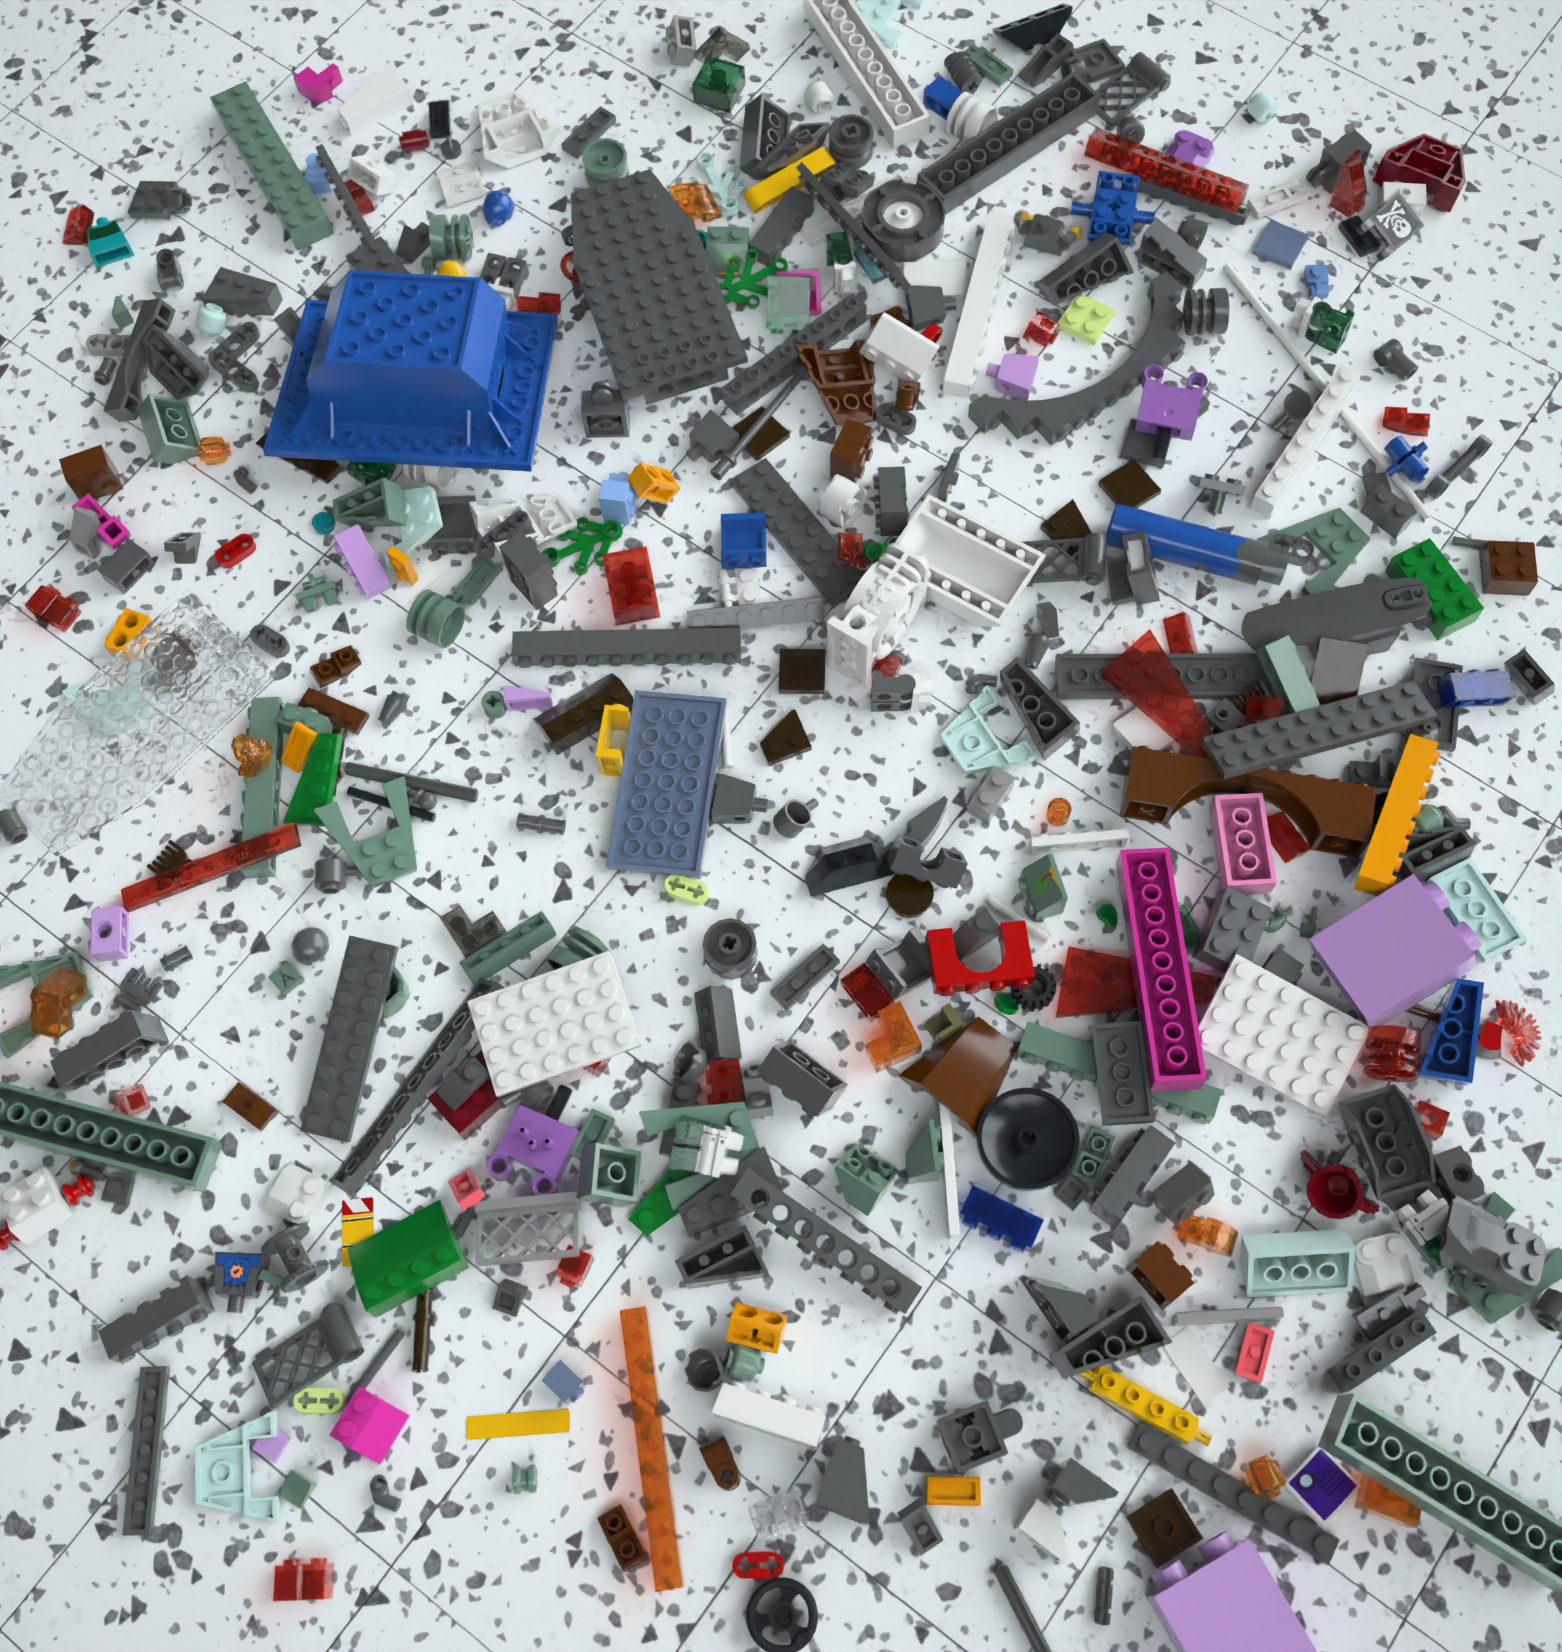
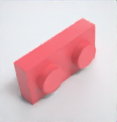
[448,1168,485,1211]
[1233,1322,1275,1384]

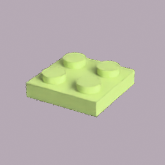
[1057,295,1115,345]

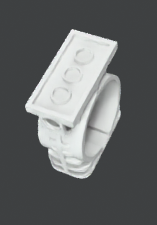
[827,543,929,688]

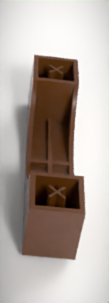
[1119,746,1376,858]

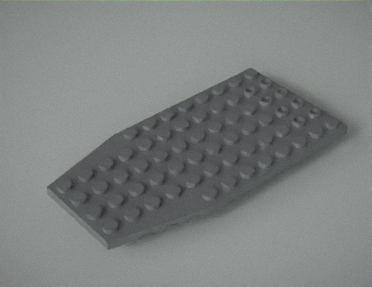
[571,169,748,405]

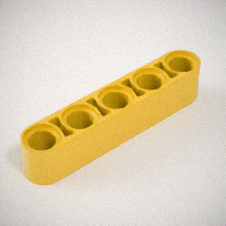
[743,146,837,214]

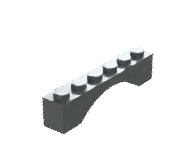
[103,298,176,422]

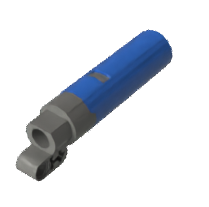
[1106,504,1314,586]

